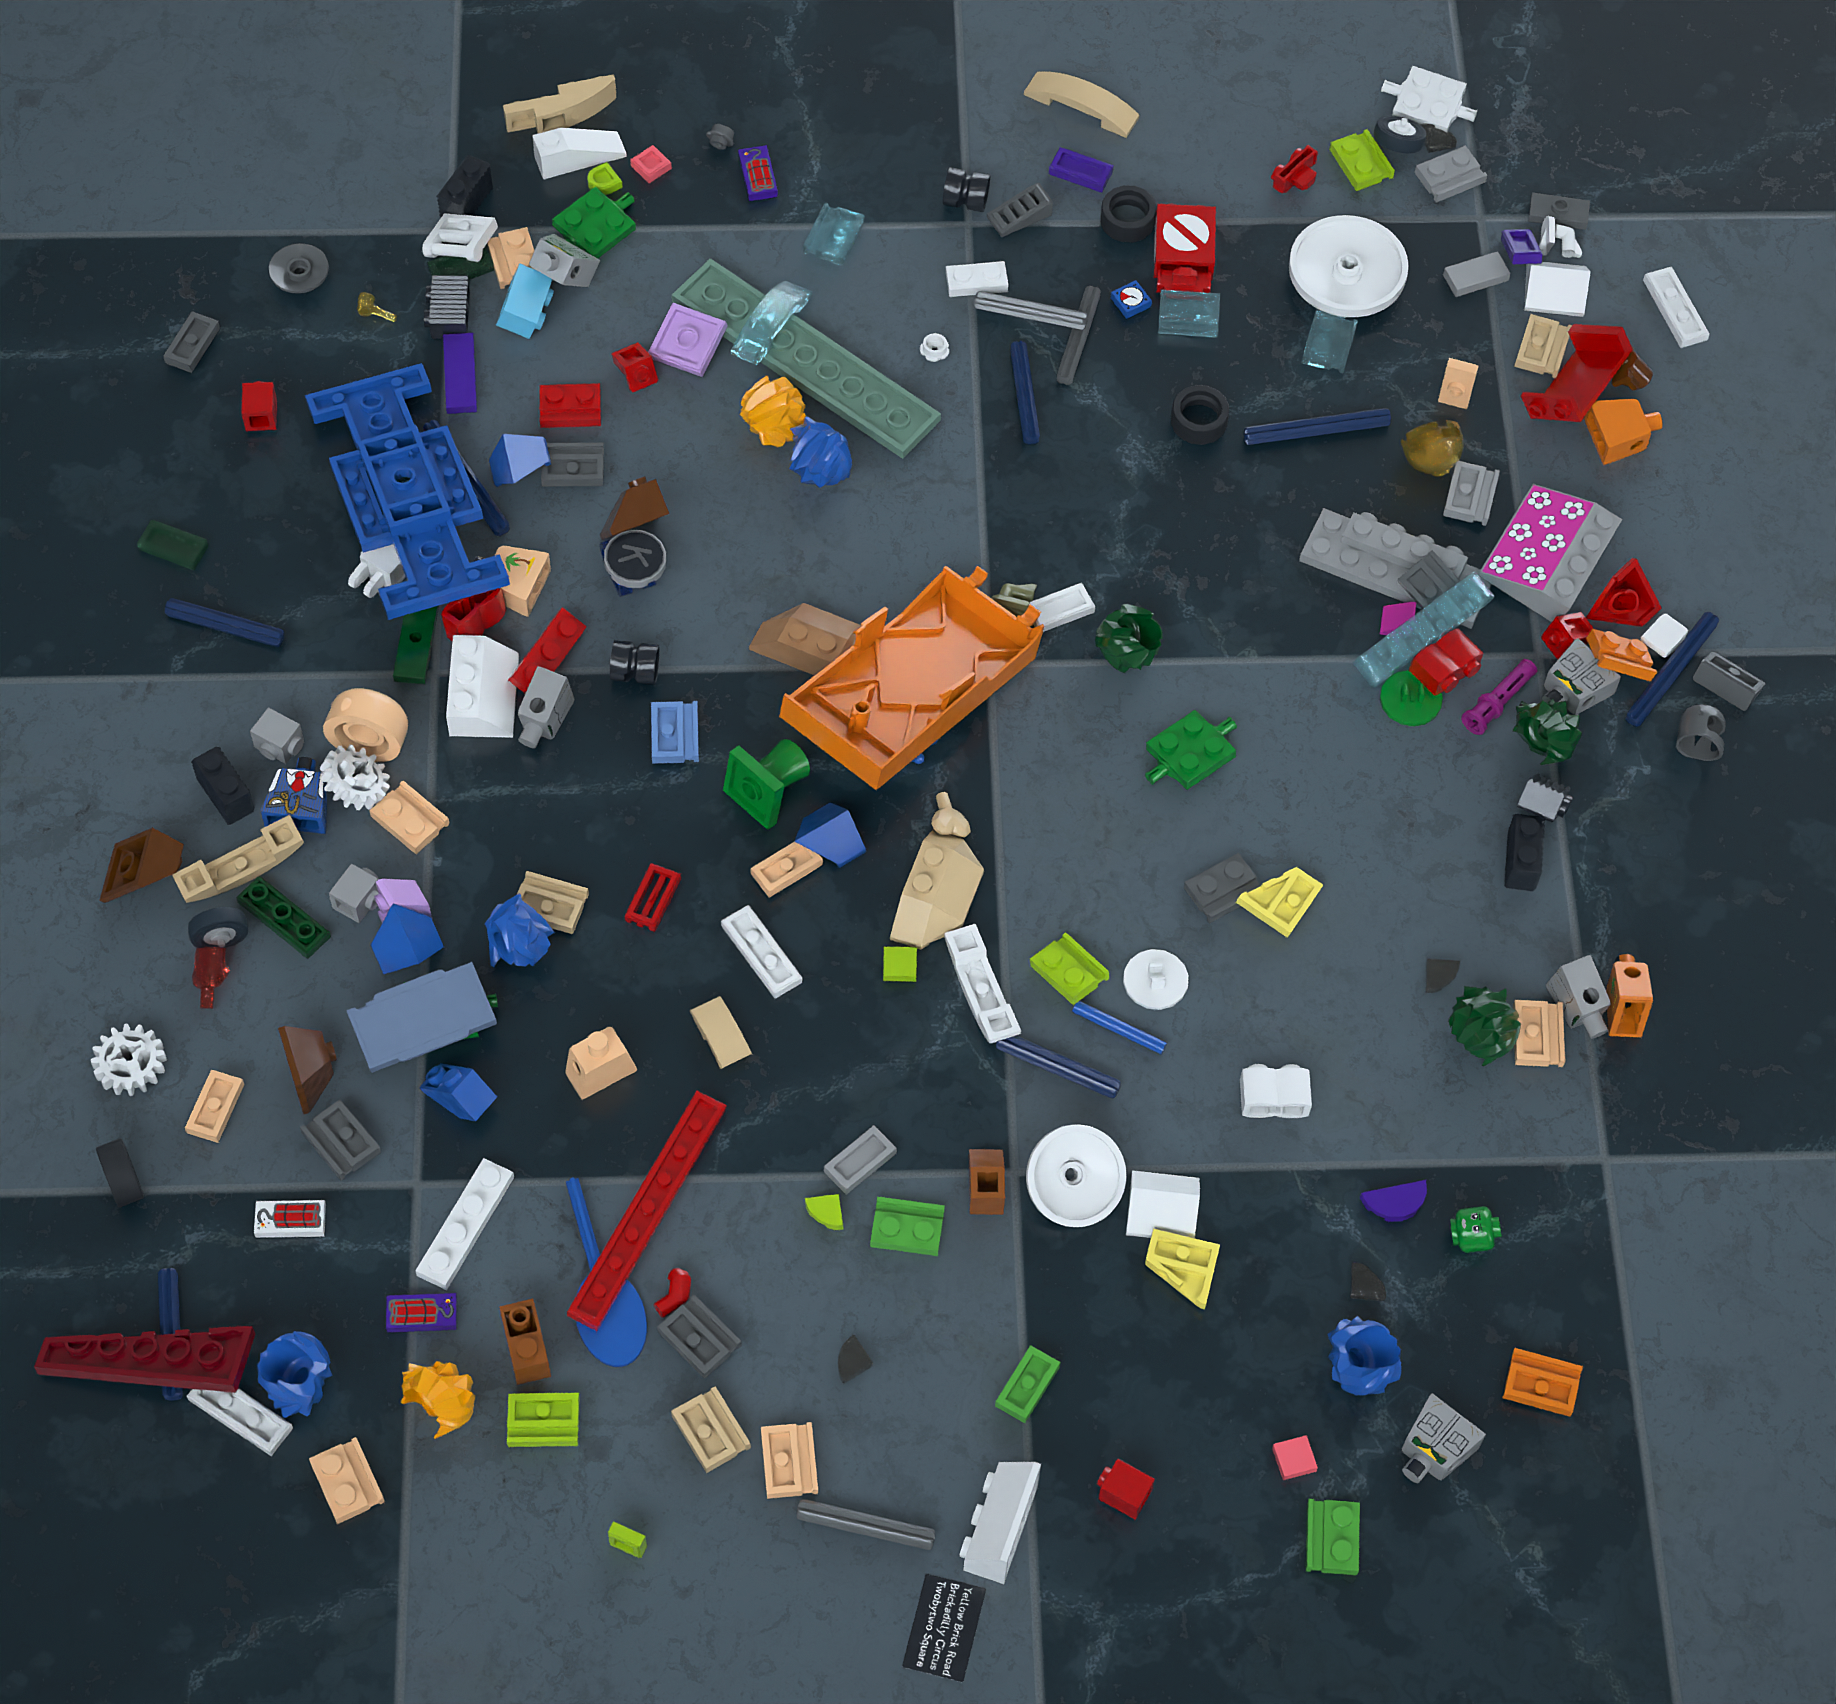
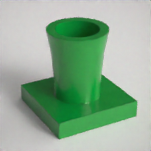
[723,739,810,830]

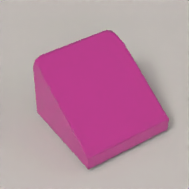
[1380,602,1417,639]

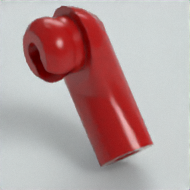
[654,1268,691,1318]

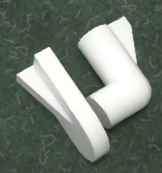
[1539,216,1582,258]

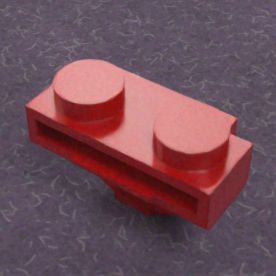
[1271,145,1318,193]
[1156,267,1211,300]

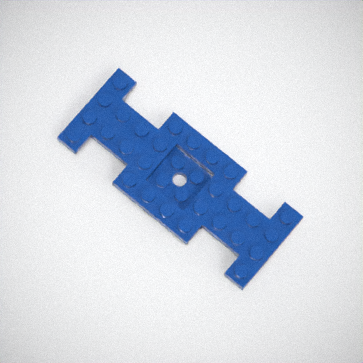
[305,363,510,620]

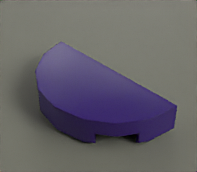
[1360,1180,1427,1222]

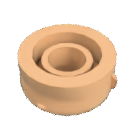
[323,688,408,762]

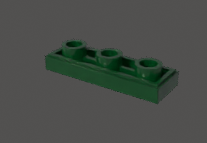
[393,605,439,684]
[236,876,331,959]

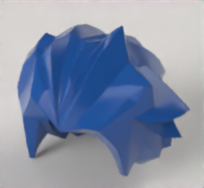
[789,417,852,488]
[485,893,555,967]
[1327,1316,1401,1395]
[257,1331,332,1418]

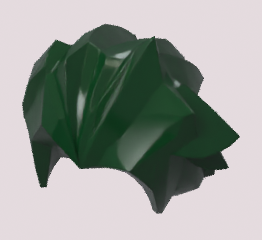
[1095,604,1163,673]
[1513,699,1582,765]
[1448,986,1521,1066]

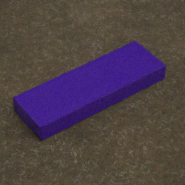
[443,333,477,414]

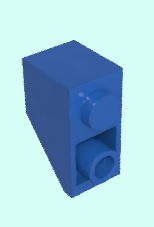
[419,1063,497,1121]

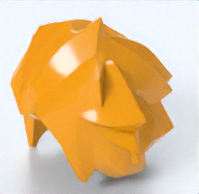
[740,376,806,447]
[401,1361,475,1439]

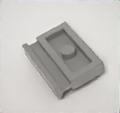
[1415,145,1487,203]
[1443,460,1500,526]

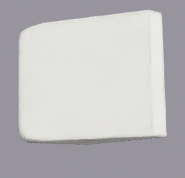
[1640,614,1688,658]

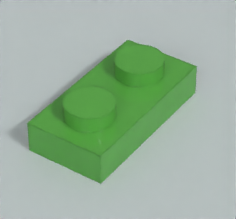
[995,1345,1061,1423]

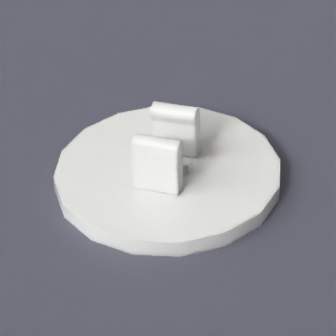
[1123,949,1189,1010]

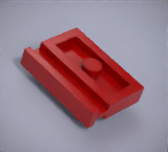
[539,383,601,428]

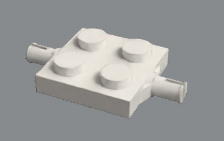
[1381,66,1477,135]

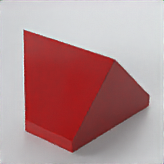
[1586,558,1662,627]

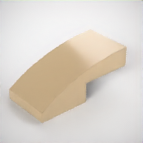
[690,996,752,1069]

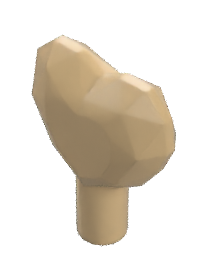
[931,792,971,837]

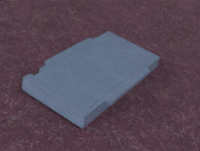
[346,962,497,1073]

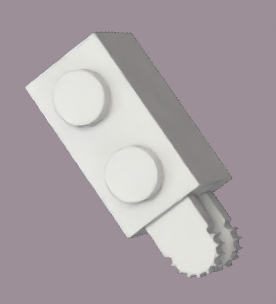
[348,544,406,598]

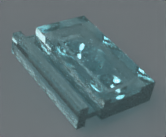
[803,203,864,266]
[1158,290,1220,337]
[1301,310,1358,373]

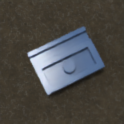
[651,701,699,764]

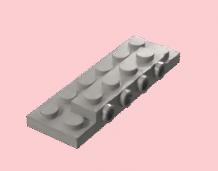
[1299,508,1492,629]

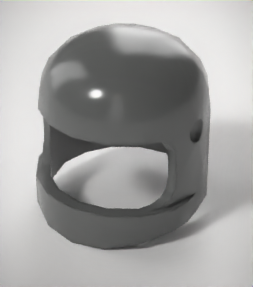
[1676,704,1726,761]

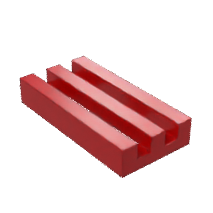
[625,863,681,932]

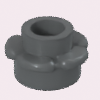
[706,124,734,150]

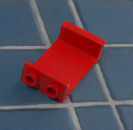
[1521,324,1633,422]

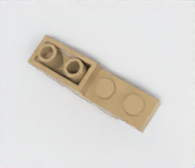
[503,74,617,134]

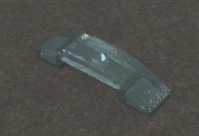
[731,281,813,365]

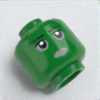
[1450,1206,1501,1253]

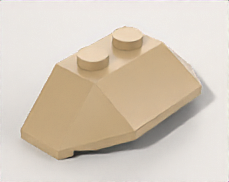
[890,829,984,950]

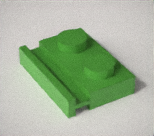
[870,1196,945,1256]
[1306,1499,1360,1575]

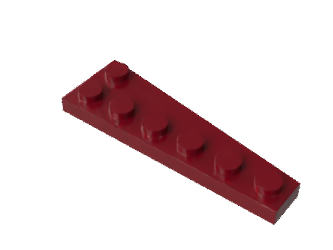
[34,1326,256,1393]

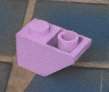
[374,879,432,923]

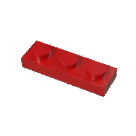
[508,607,587,694]

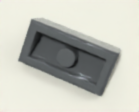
[1693,652,1765,711]

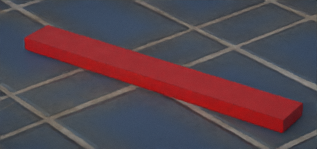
[567,1091,727,1331]

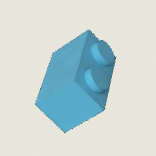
[496,264,554,339]

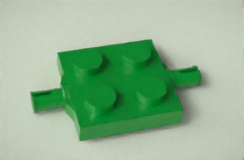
[552,186,636,259]
[1145,710,1237,790]

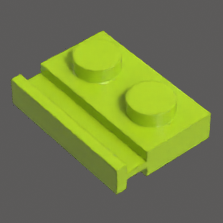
[1329,129,1395,191]
[1030,932,1109,1005]
[507,1393,579,1447]

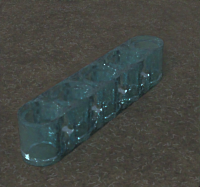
[1353,572,1495,688]

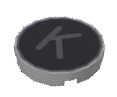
[604,530,666,588]

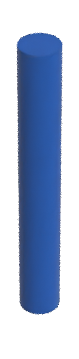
[1072,1001,1167,1055]

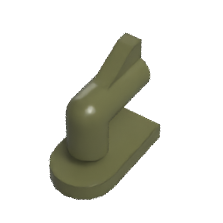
[991,583,1037,617]

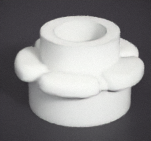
[920,333,949,362]

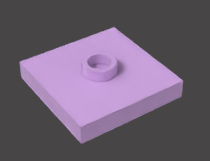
[648,303,728,377]

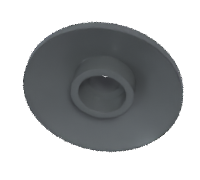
[269,243,329,293]

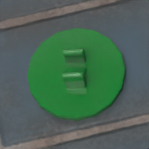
[1380,670,1443,726]

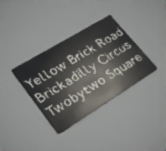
[902,1574,986,1682]

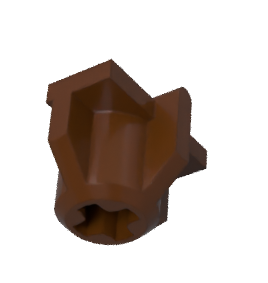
[1611,345,1653,391]

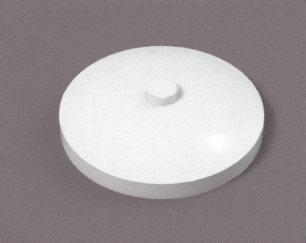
[1289,215,1408,317]

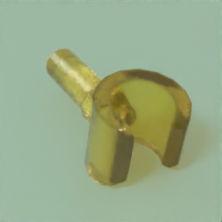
[357,292,397,322]

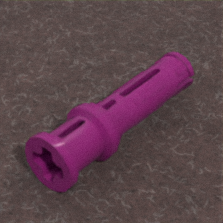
[1461,659,1537,735]

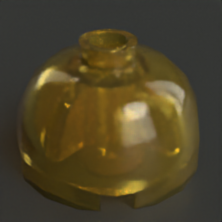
[1401,420,1464,476]

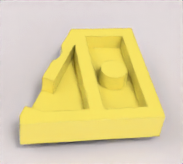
[1236,867,1323,938]
[1145,1228,1220,1309]

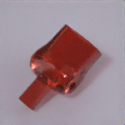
[192,947,229,1009]

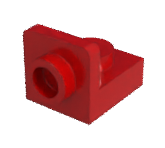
[611,342,658,392]
[1541,612,1594,659]

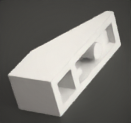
[532,128,627,179]

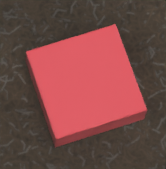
[630,145,672,183]
[1272,1435,1318,1480]

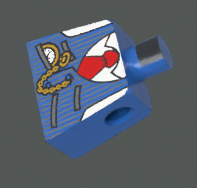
[261,757,327,834]

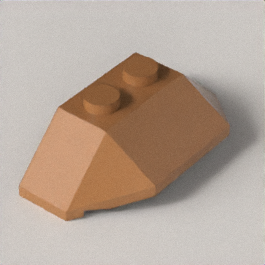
[749,603,861,676]

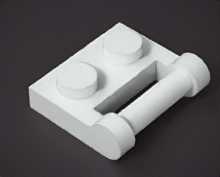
[422,213,498,262]

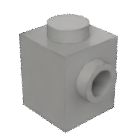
[250,707,304,764]
[329,864,379,923]

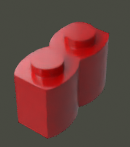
[441,588,506,642]
[1409,628,1484,696]

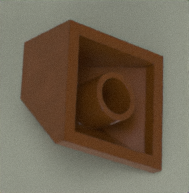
[600,476,669,540]
[99,827,184,903]
[278,1026,337,1114]

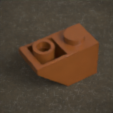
[969,1149,1005,1215]
[499,1298,551,1385]

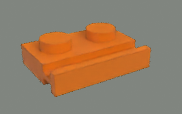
[1586,629,1657,682]
[1502,1348,1583,1417]

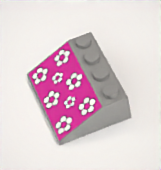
[1478,484,1622,622]

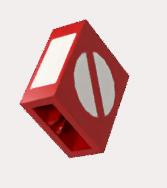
[1154,203,1216,281]

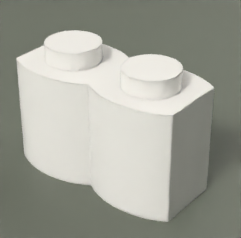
[1240,1064,1312,1118]

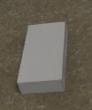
[1443,251,1511,297]
[824,1126,897,1195]

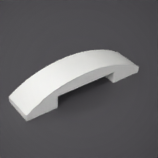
[944,924,1021,1043]

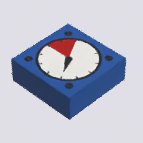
[1111,280,1152,319]

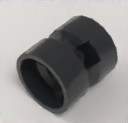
[943,167,991,212]
[610,640,660,685]

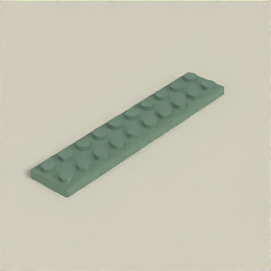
[672,258,941,459]

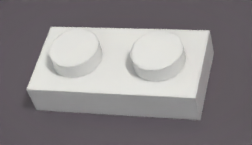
[946,261,1008,297]

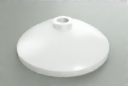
[1026,1125,1126,1227]

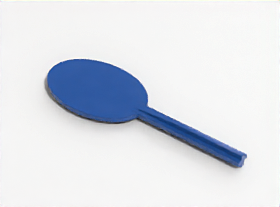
[566,1178,647,1367]

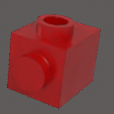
[242,381,277,431]
[1097,1459,1155,1520]

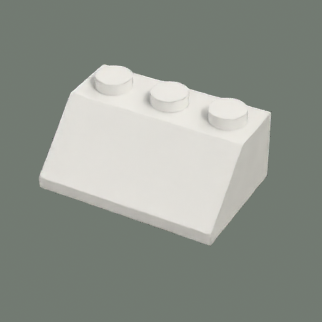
[446,635,519,738]
[960,1462,1041,1584]

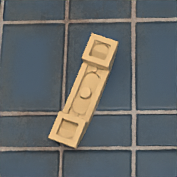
[1024,71,1139,138]
[172,815,304,903]

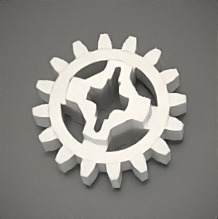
[320,745,390,810]
[91,1024,167,1096]

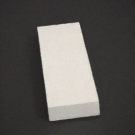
[1643,266,1709,348]
[721,905,802,999]
[187,1389,293,1456]

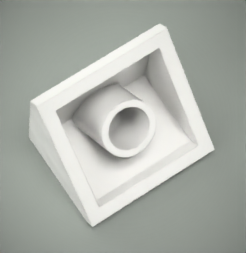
[1524,262,1591,317]
[1126,1171,1200,1238]

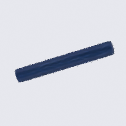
[1010,341,1040,445]
[165,598,285,647]
[996,1036,1121,1098]
[158,1268,183,1401]

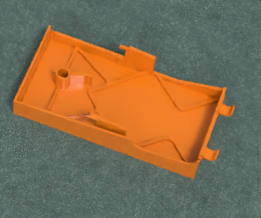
[779,566,1045,790]

